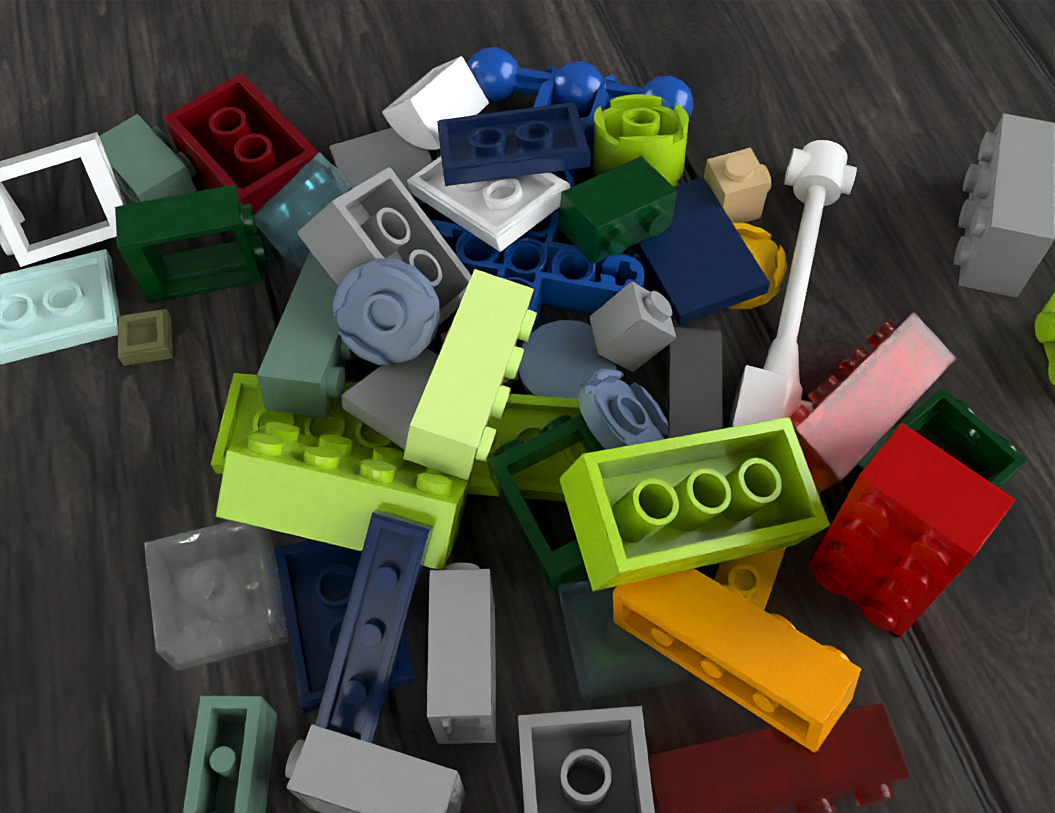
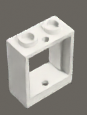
[0,132,127,267]

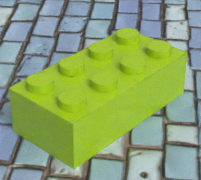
[559,417,830,591]
[216,422,472,570]

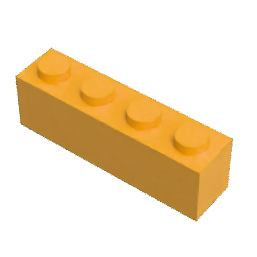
[613,568,861,753]

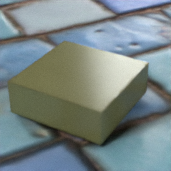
[118,309,173,366]

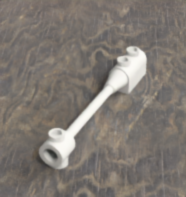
[728,140,857,454]

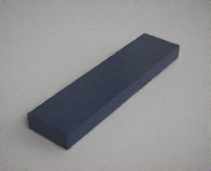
[315,509,434,744]

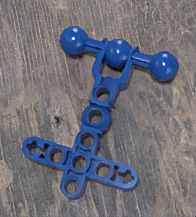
[430,47,693,341]

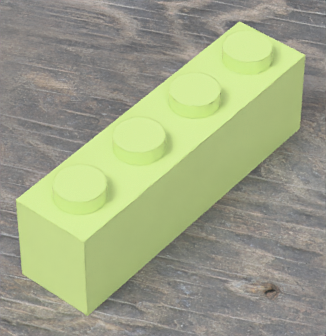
[403,269,537,480]

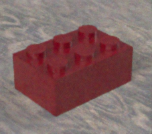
[163,73,328,234]

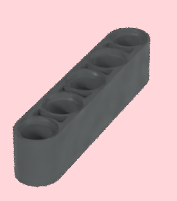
[665,327,723,564]

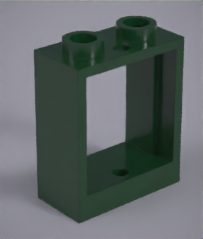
[115,185,268,304]
[842,387,1027,491]
[487,414,606,591]

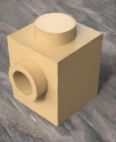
[704,148,771,223]

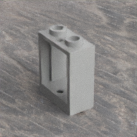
[427,563,496,744]
[285,724,466,813]

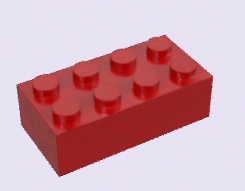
[807,423,1016,637]

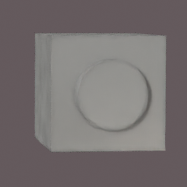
[590,281,676,372]

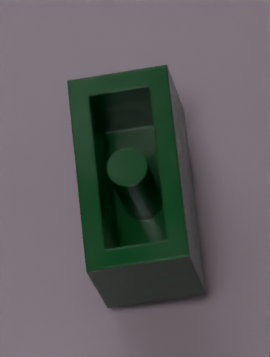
[559,156,678,264]

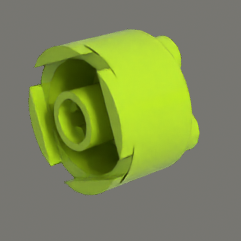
[592,94,689,187]

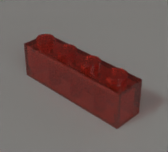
[784,312,957,493]
[648,703,910,813]

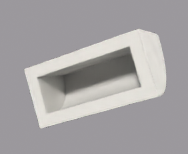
[382,56,489,150]

